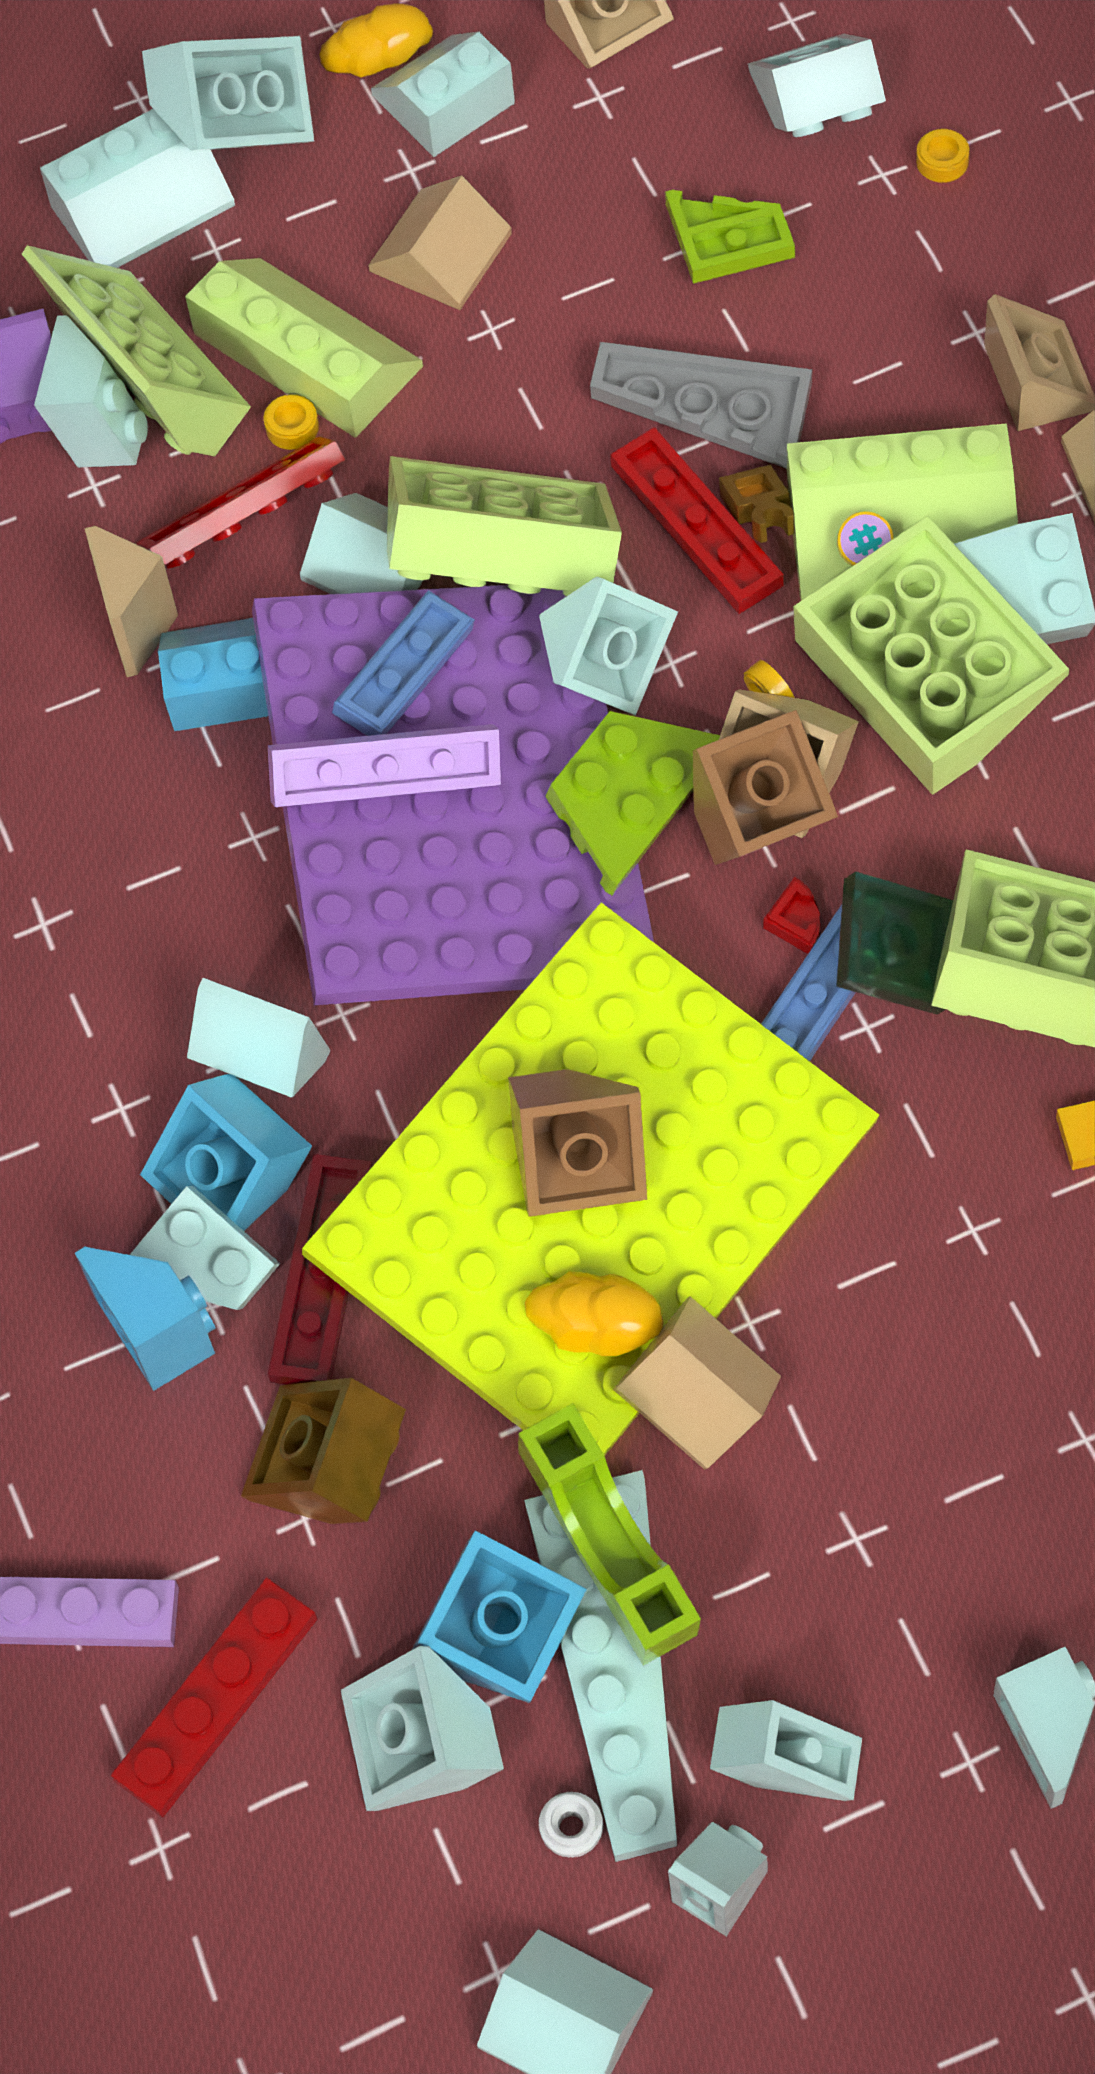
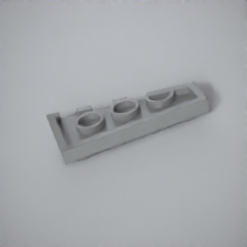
[590,342,812,469]

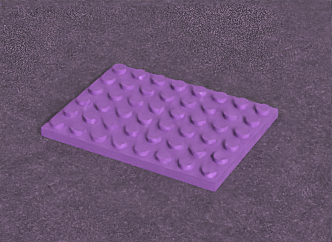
[252,585,654,1005]

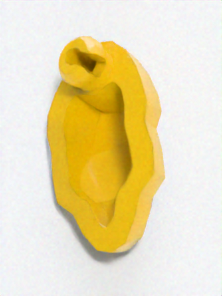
[319,3,433,78]
[525,1271,664,1356]

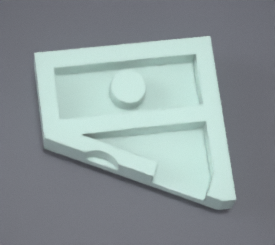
[130,1186,280,1310]

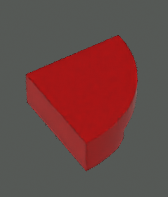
[763,877,821,954]

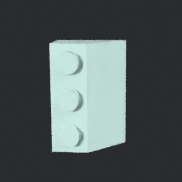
[142,36,314,151]
[40,109,235,268]

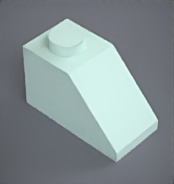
[994,1647,1095,1809]
[710,1700,862,1801]
[668,1822,768,1936]

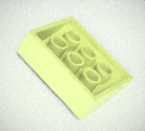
[22,245,251,456]
[787,424,1018,601]
[387,456,622,596]
[793,516,1069,795]
[931,849,1095,1047]

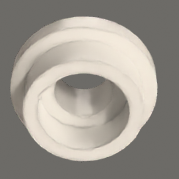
[539,1792,603,1857]

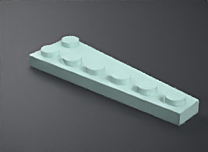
[525,1470,677,1862]

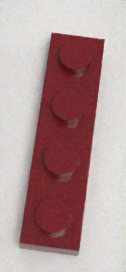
[268,1154,373,1385]

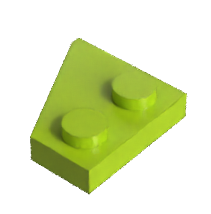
[665,190,795,284]

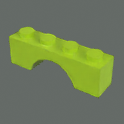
[518,1403,701,1666]

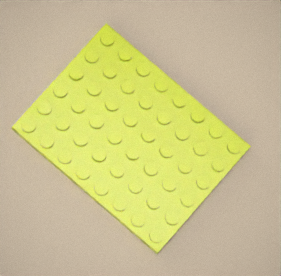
[302,902,879,1456]

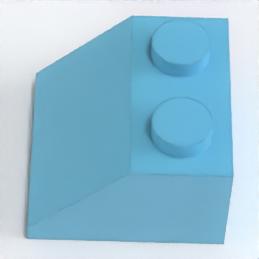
[158,618,268,731]
[140,1074,312,1231]
[75,1247,216,1391]
[412,1530,587,1703]

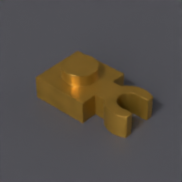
[719,465,794,543]

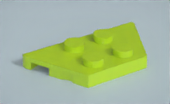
[545,711,720,896]

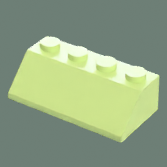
[185,258,423,438]

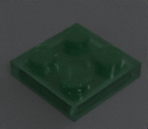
[836,872,953,1015]

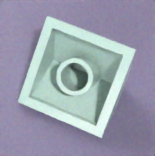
[300,493,423,594]
[539,577,678,716]
[187,978,331,1097]
[477,1929,653,2074]

